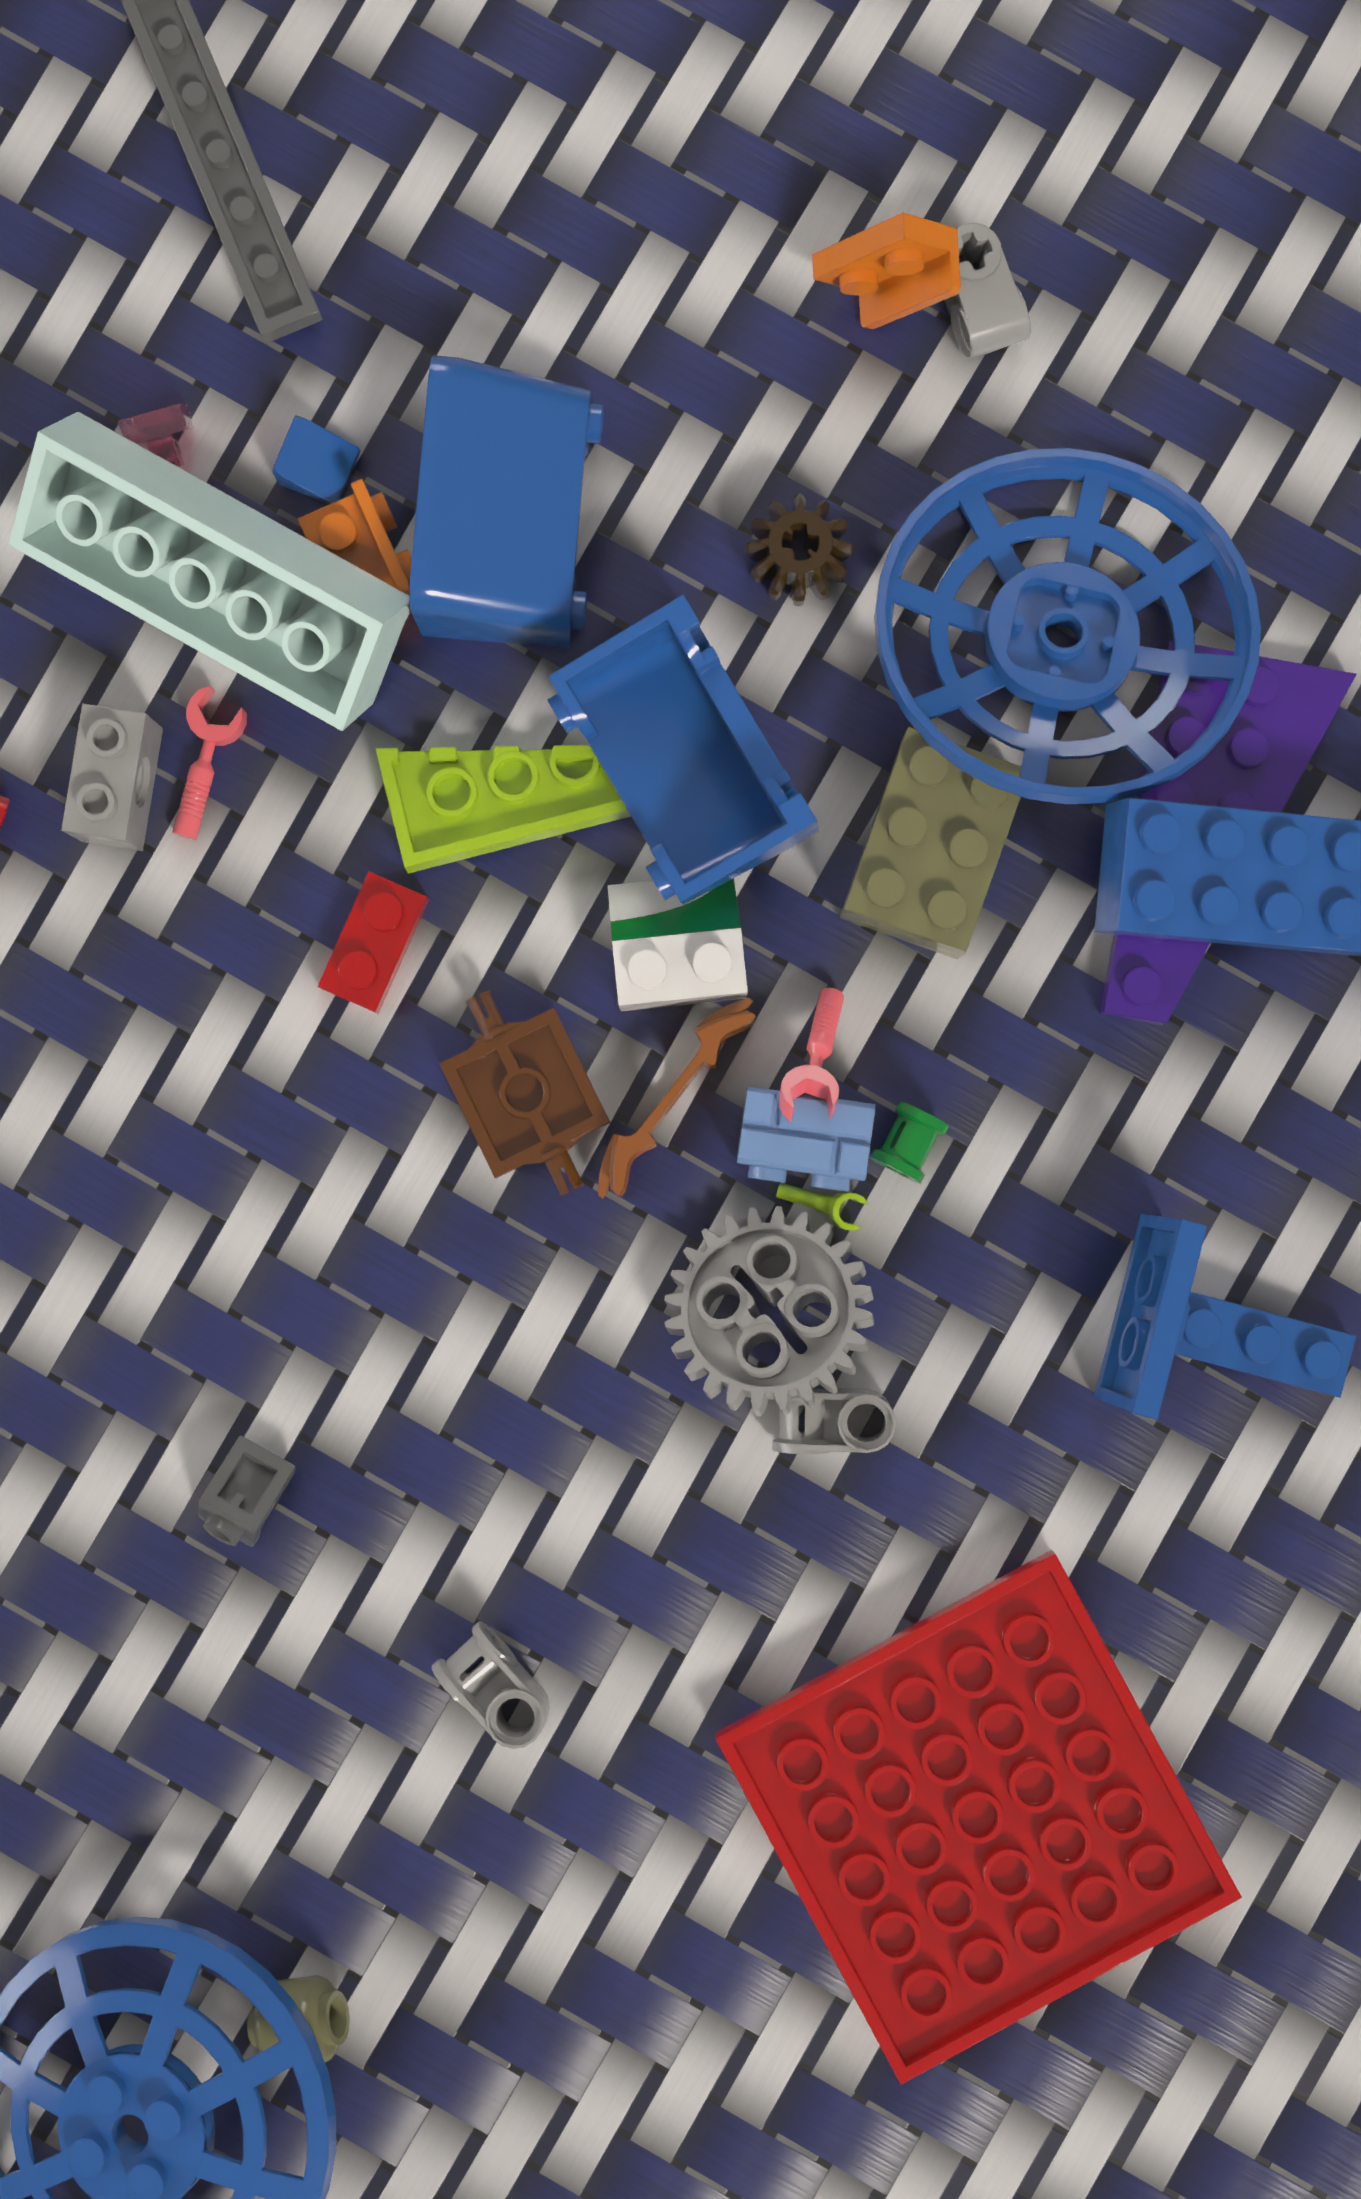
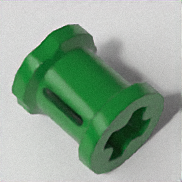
[870,1101,949,1184]

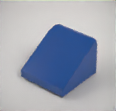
[272,415,361,505]

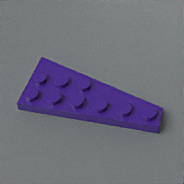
[1100,640,1357,1025]

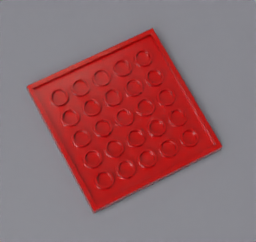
[715,1550,1242,2085]

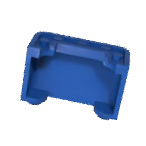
[410,355,604,649]
[547,595,819,905]

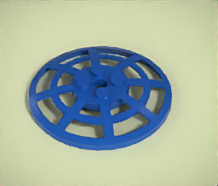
[874,448,1261,804]
[0,1917,336,2199]

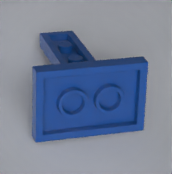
[1094,1214,1356,1420]

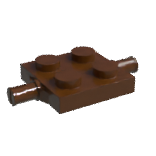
[439,990,611,1196]

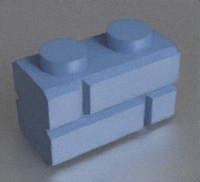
[736,1086,876,1192]

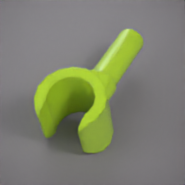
[776,1182,868,1231]

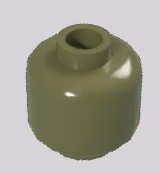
[247,1975,350,2069]

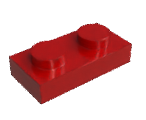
[317,871,429,1014]

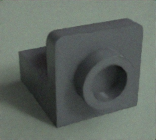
[198,1435,296,1547]

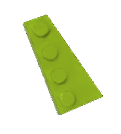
[375,745,631,874]

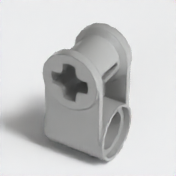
[944,223,1031,361]
[772,1385,896,1454]
[432,1621,550,1749]

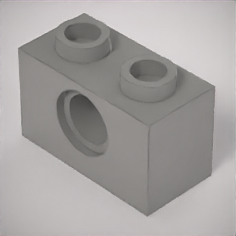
[61,703,163,851]

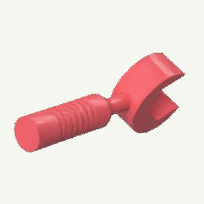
[172,686,247,840]
[778,988,844,1122]

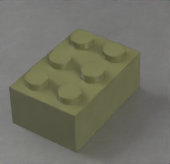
[839,727,1021,959]

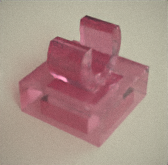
[118,403,194,467]

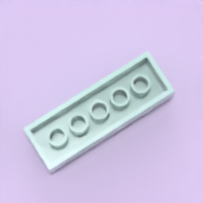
[8,412,410,731]

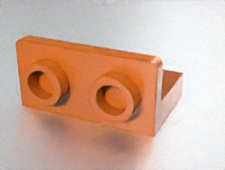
[812,212,961,329]
[298,478,412,613]

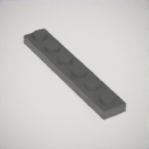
[121,0,323,344]

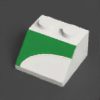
[608,878,748,1011]

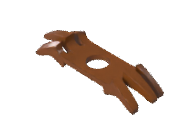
[598,998,756,1199]

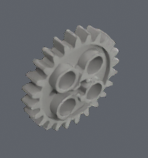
[664,1206,874,1417]

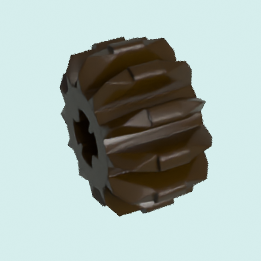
[745,493,853,607]

